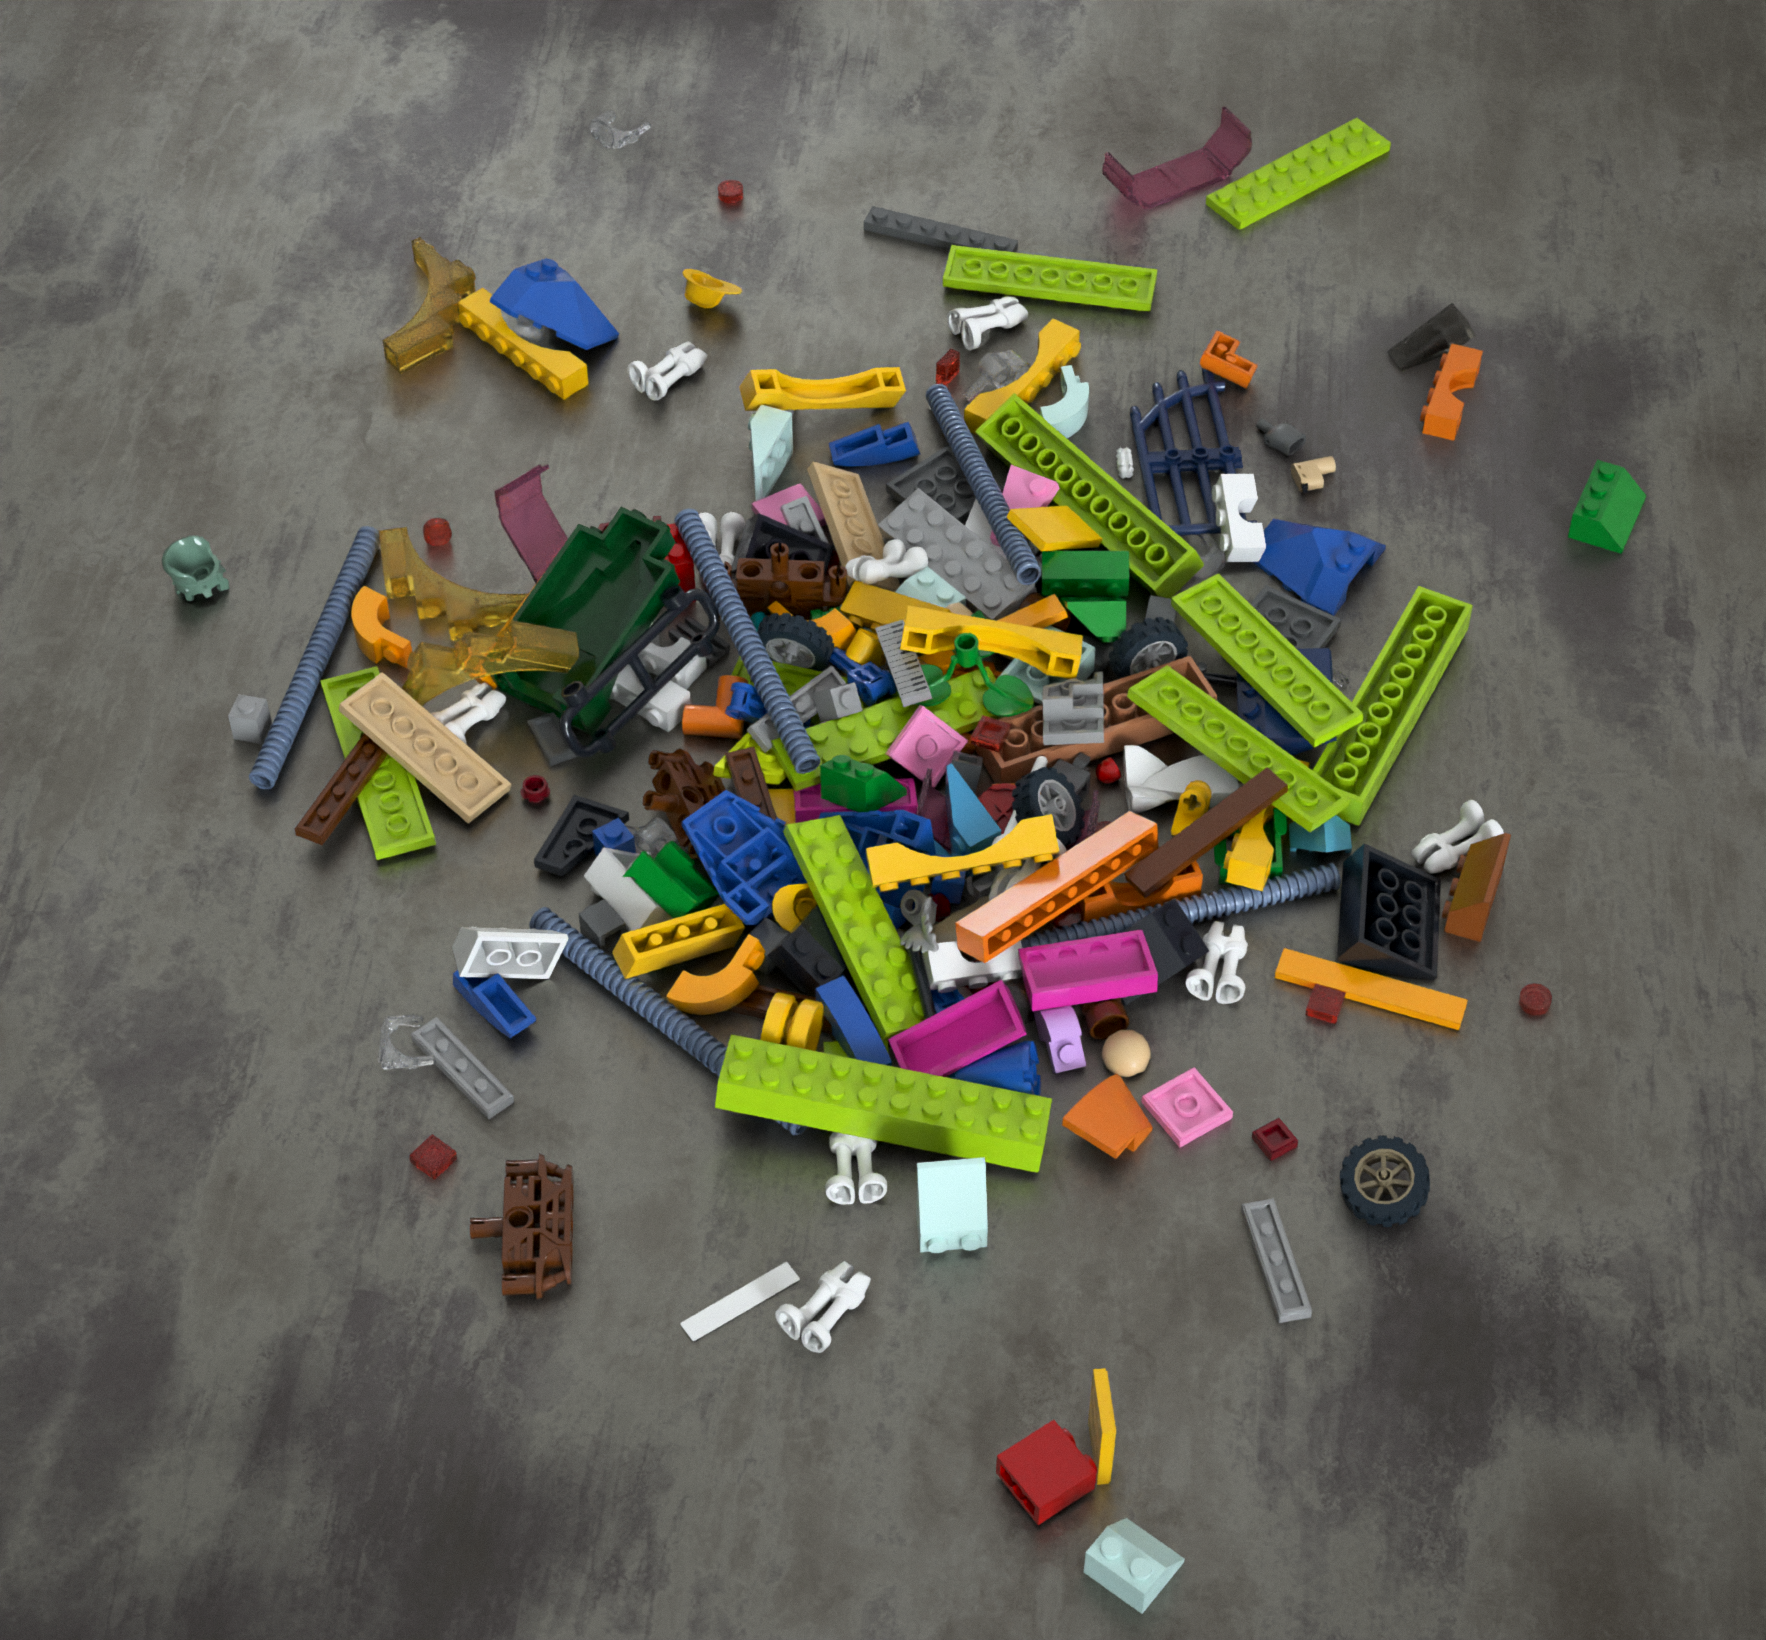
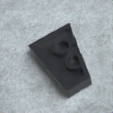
[534,795,630,876]

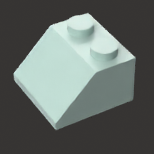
[1084,1518,1185,1614]

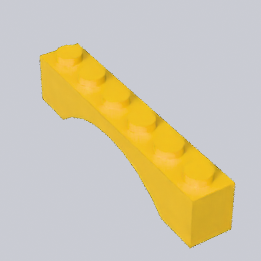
[458,287,588,400]
[964,319,1081,436]
[739,367,906,411]
[900,605,1083,679]
[1223,759,1310,891]
[866,814,1059,892]

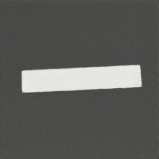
[680,1262,800,1341]

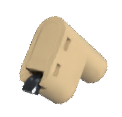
[1291,456,1336,493]

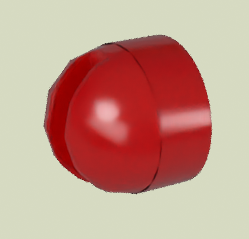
[1096,757,1121,784]

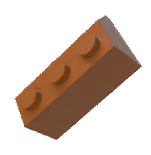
[1441,833,1511,942]

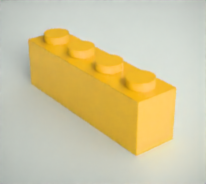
[840,580,952,652]
[612,904,745,979]

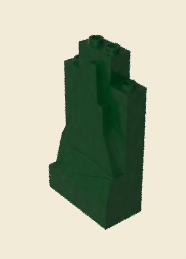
[482,507,680,736]

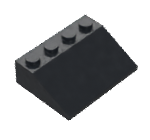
[1337,843,1441,980]

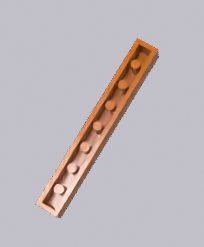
[955,811,1159,963]

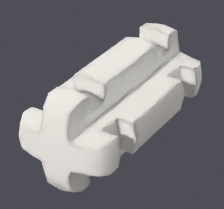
[1116,447,1134,479]

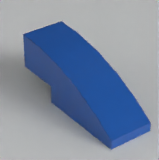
[829,421,920,466]
[453,970,536,1038]
[815,976,892,1066]

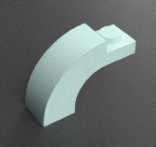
[1040,365,1089,438]

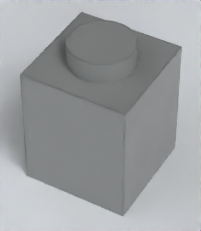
[813,682,863,722]
[228,694,272,744]

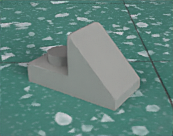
[780,496,828,543]

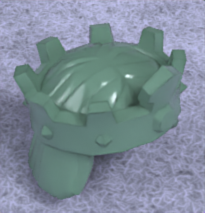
[162,535,229,601]

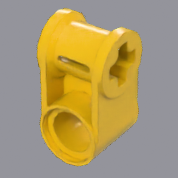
[845,628,888,669]
[1171,780,1212,836]

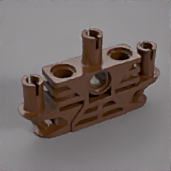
[724,543,851,620]
[643,749,726,859]
[470,1153,574,1300]

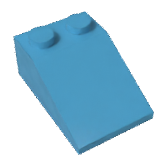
[945,763,1001,877]

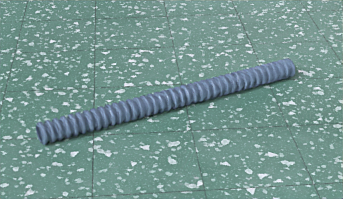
[925,384,1042,585]
[674,509,820,774]
[249,526,382,789]
[1021,863,1341,948]
[529,907,808,1136]

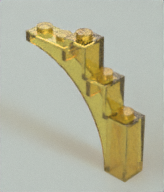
[382,237,476,374]
[378,527,529,640]
[400,620,580,706]

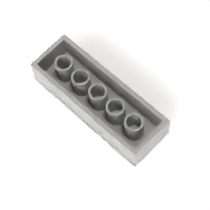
[878,488,1037,621]

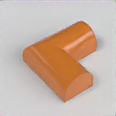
[1200,330,1258,389]
[682,675,748,739]

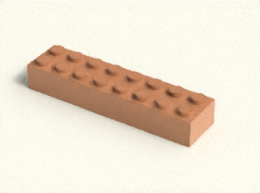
[975,656,1217,784]

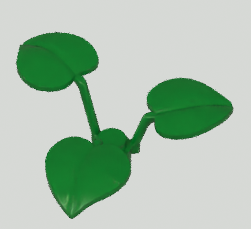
[896,610,1034,717]

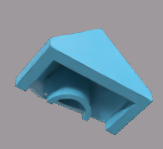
[1289,815,1352,853]

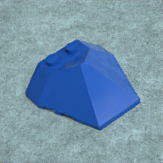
[489,258,619,350]
[1253,519,1386,616]
[681,790,807,925]
[819,810,936,929]

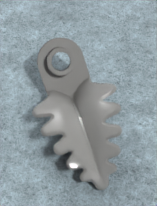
[900,890,939,953]

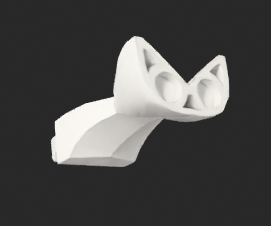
[1123,745,1244,814]

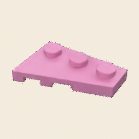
[990,465,1060,547]

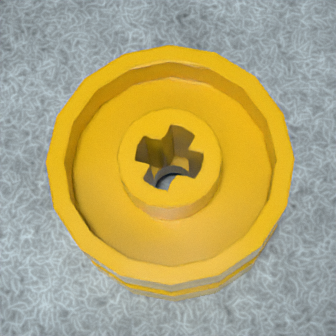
[760,992,824,1051]

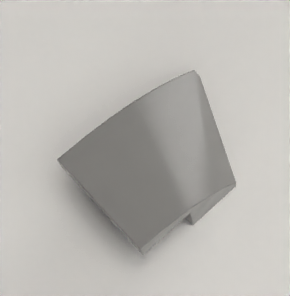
[1042,672,1104,745]

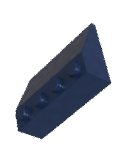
[1236,648,1337,756]

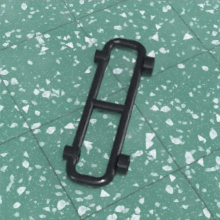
[559,585,720,758]

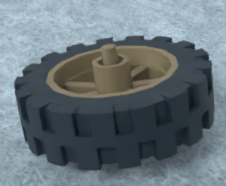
[1340,1135,1430,1227]

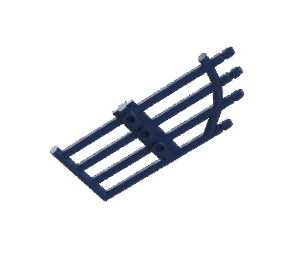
[1129,368,1257,536]

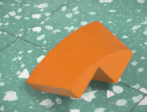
[1062,1074,1153,1159]

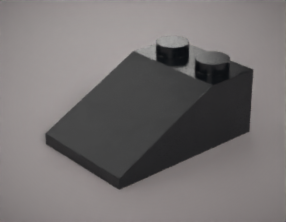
[731,513,834,577]
[1121,898,1209,1006]
[767,904,847,997]

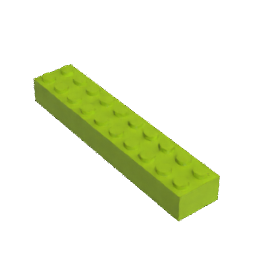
[975,393,1204,598]
[1312,586,1473,826]
[715,1034,1052,1173]

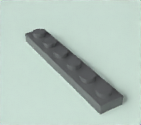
[864,206,1018,253]

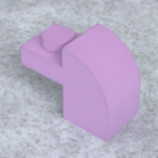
[1033,1005,1086,1073]

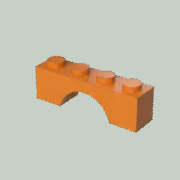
[1420,344,1483,441]
[1074,861,1203,923]

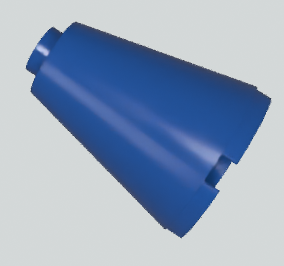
[950,1041,1041,1096]

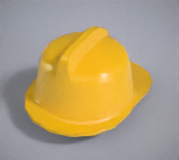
[682,269,742,309]
[772,883,817,932]

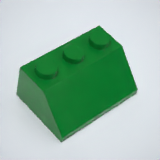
[1568,460,1646,554]
[1042,551,1129,597]
[1059,596,1126,642]

